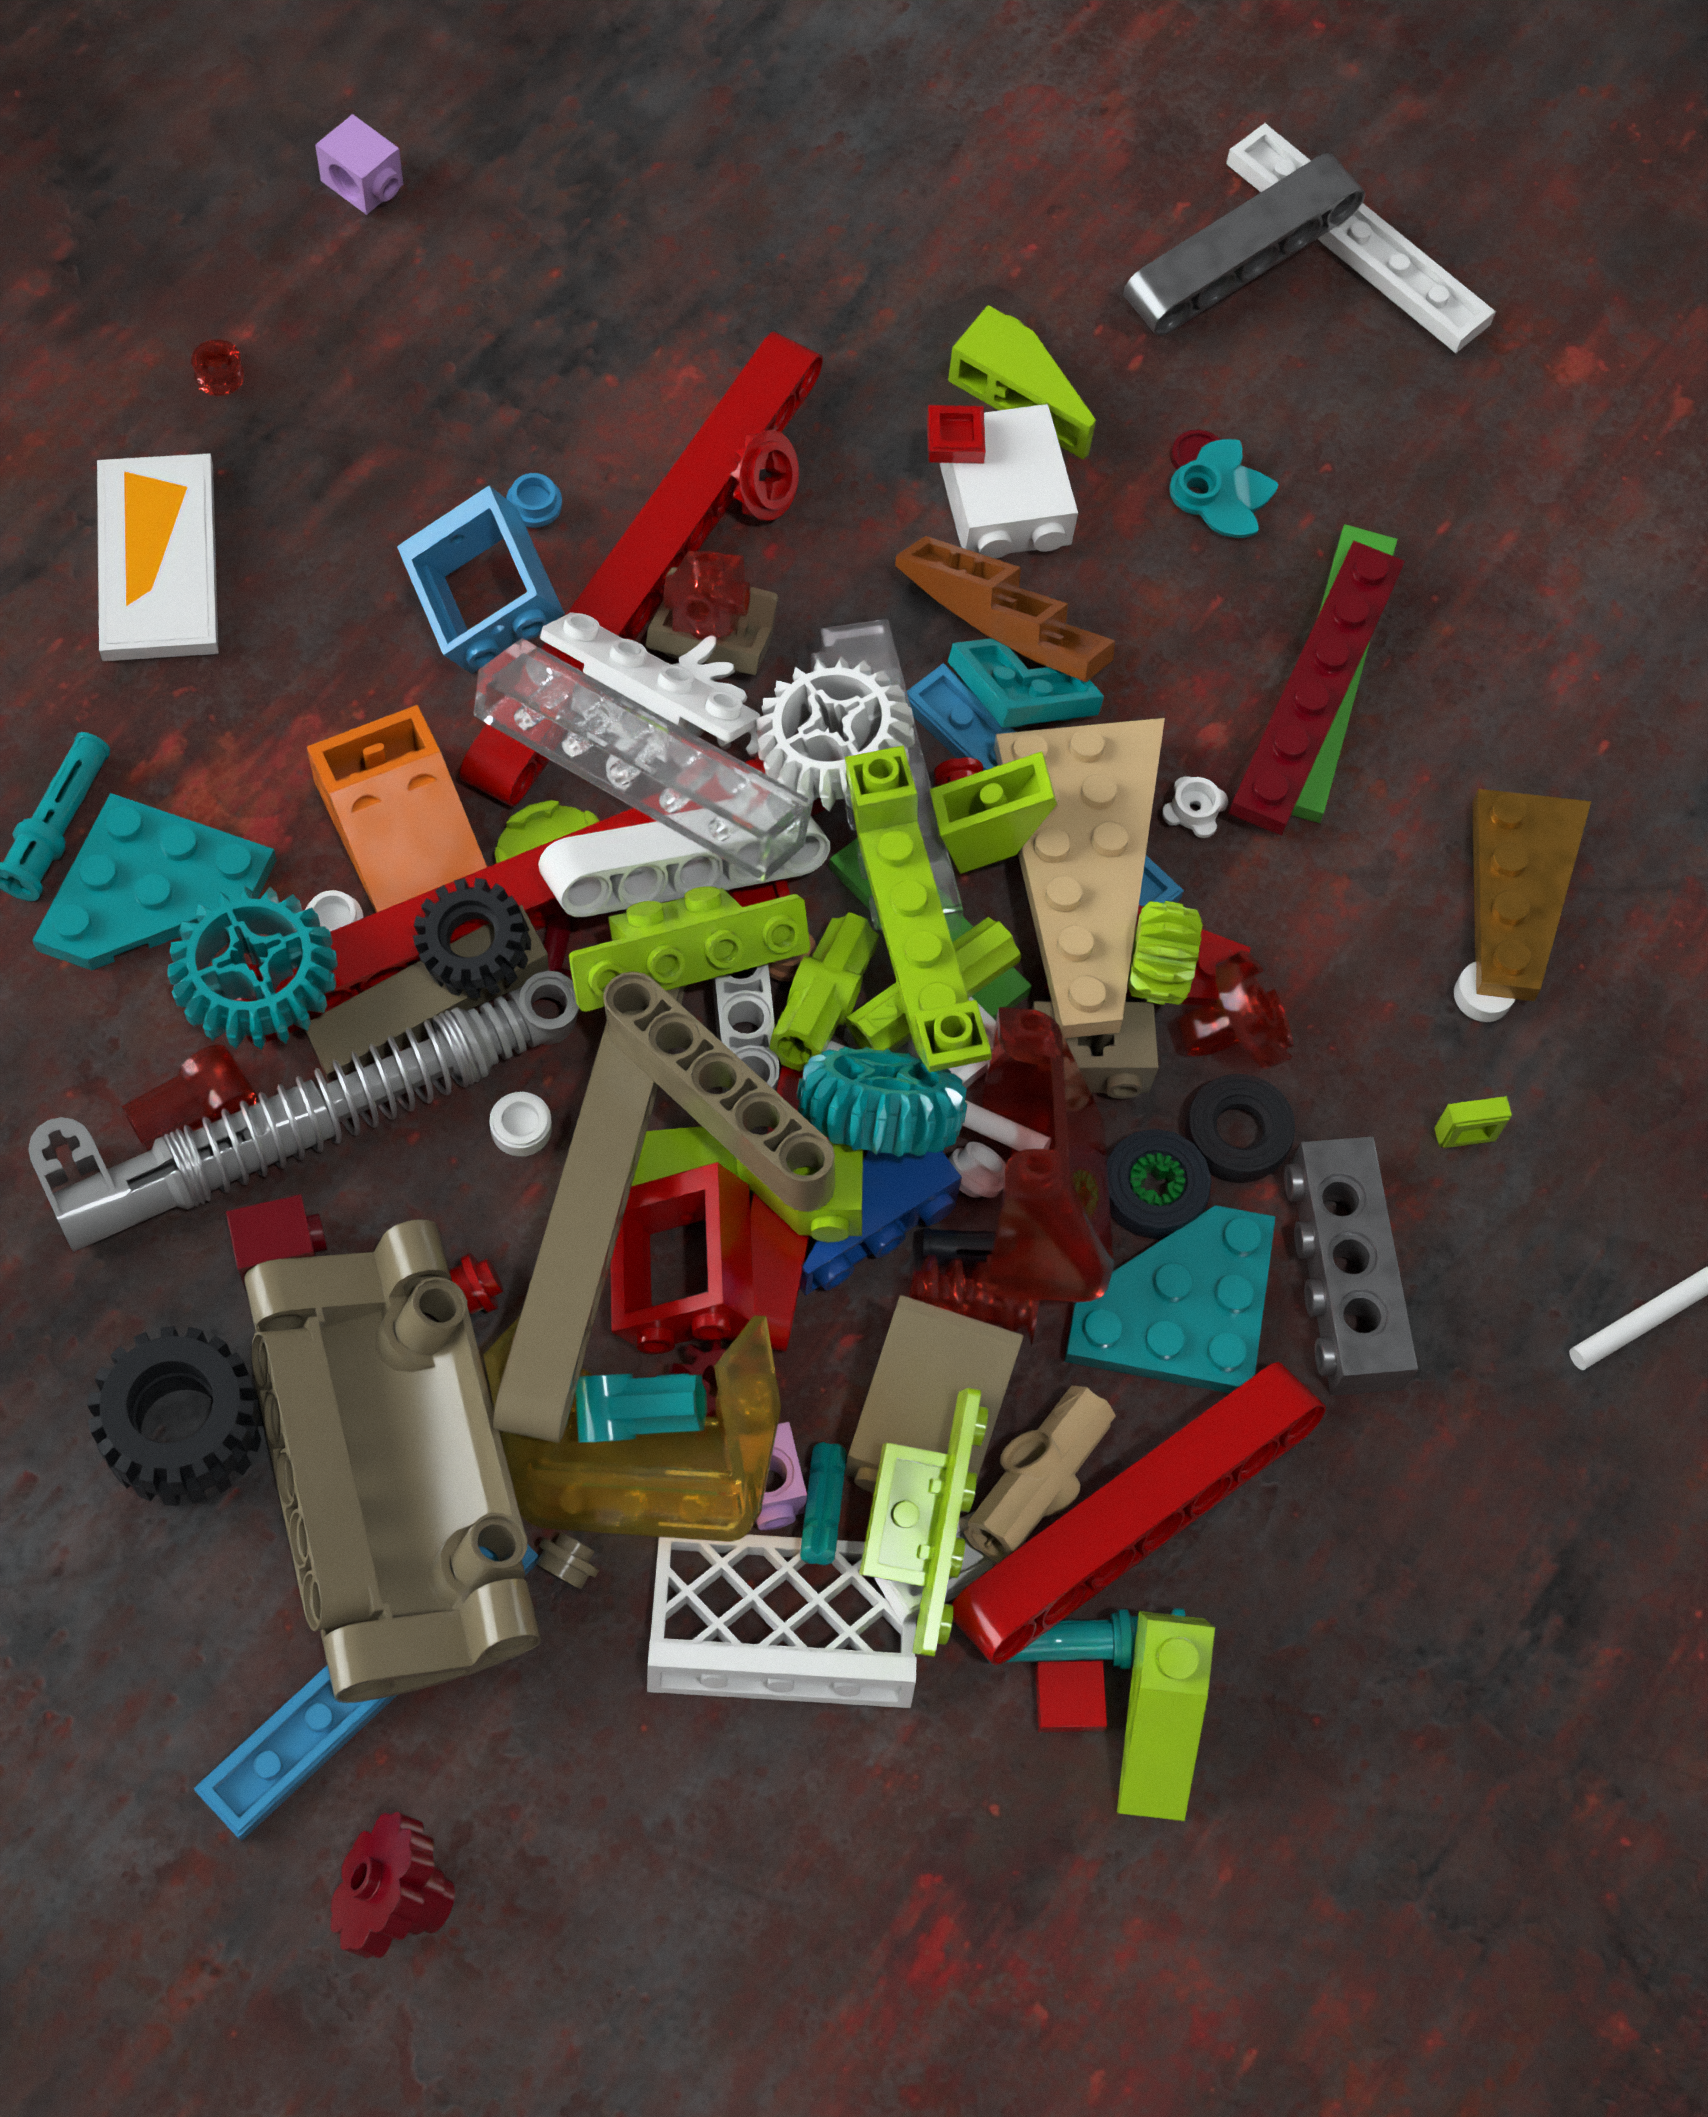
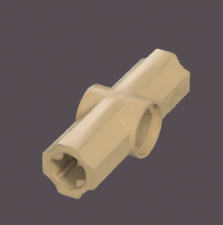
[963,1386,1116,1562]

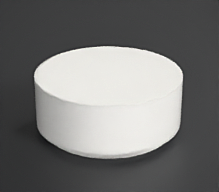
[1454,962,1515,1022]
[489,1092,552,1156]

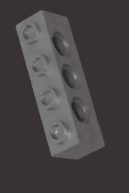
[1284,1136,1418,1396]

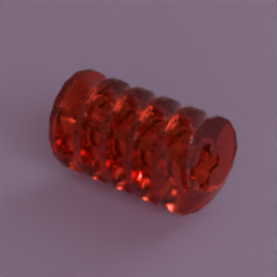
[909,1254,1040,1346]

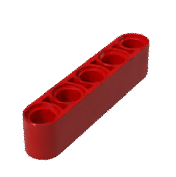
[724,1065,829,1352]

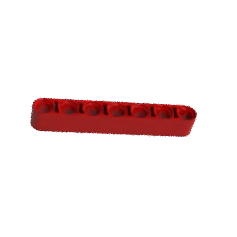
[952,1362,1326,1665]

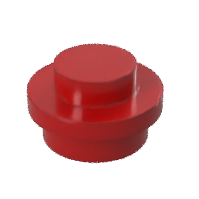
[450,1253,504,1315]

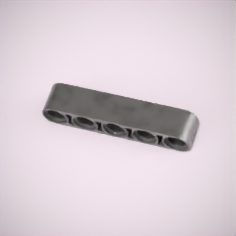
[1123,153,1366,336]

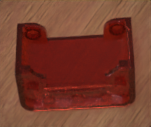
[980,1007,1114,1302]

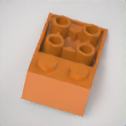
[307,705,487,913]

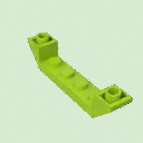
[845,745,992,1073]

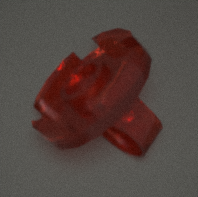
[1177,950,1294,1069]

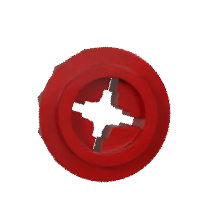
[730,429,799,521]

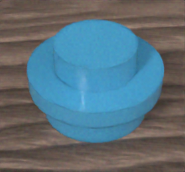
[506,473,562,528]

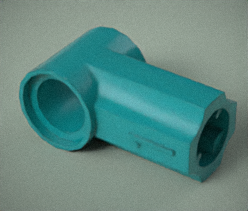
[575,1373,707,1442]

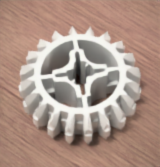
[755,656,915,811]

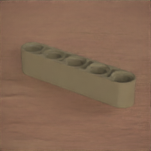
[603,972,835,1212]

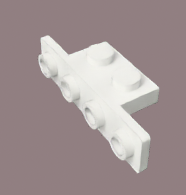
[540,612,760,766]

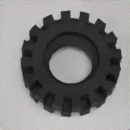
[413,878,531,998]

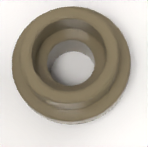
[536,1532,600,1589]

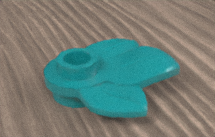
[1169,439,1278,538]

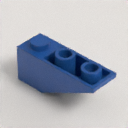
[800,1151,962,1296]

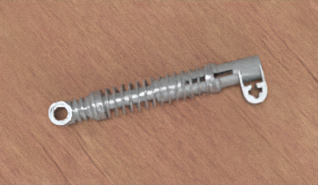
[28,971,579,1252]

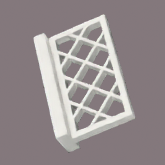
[647,1529,917,1708]

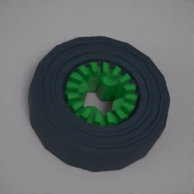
[1100,1129,1212,1239]

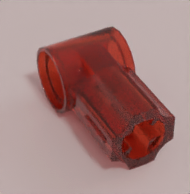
[121,1044,258,1151]

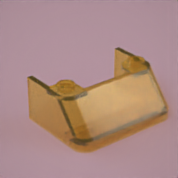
[483,1315,781,1542]

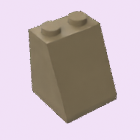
[845,1295,1024,1515]

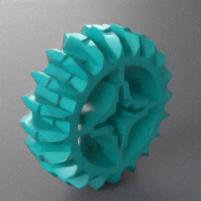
[167,885,338,1050]
[796,1046,967,1157]

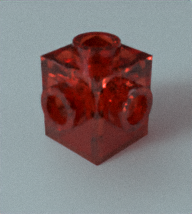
[664,551,751,640]

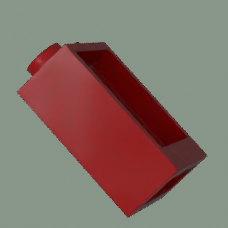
[610,1162,755,1354]

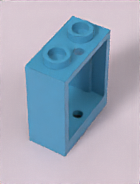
[397,486,565,674]

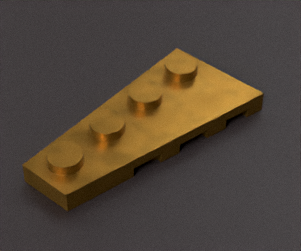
[1472,789,1591,1001]

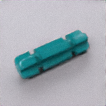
[800,1442,847,1566]

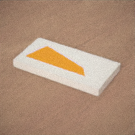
[97,454,219,661]

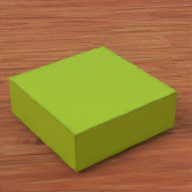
[1434,1096,1512,1148]

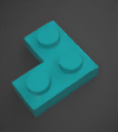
[948,638,1104,728]

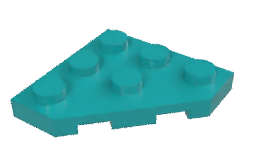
[32,793,277,970]
[1064,1205,1276,1393]

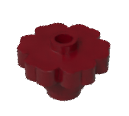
[330,1812,455,1958]

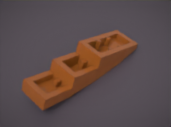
[895,536,1115,682]

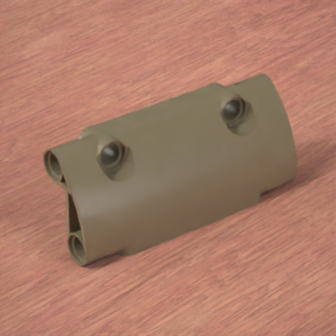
[244,1219,542,1703]

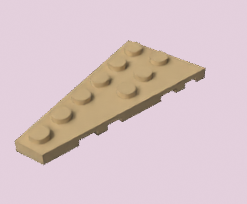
[994,718,1165,1039]

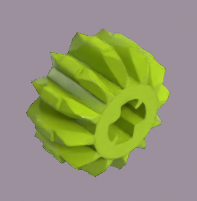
[1128,901,1203,1005]

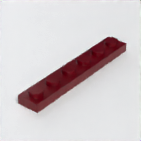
[1228,540,1405,836]

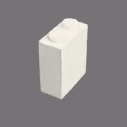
[939,404,1078,559]

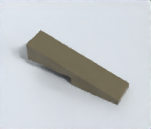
[304,905,549,1081]

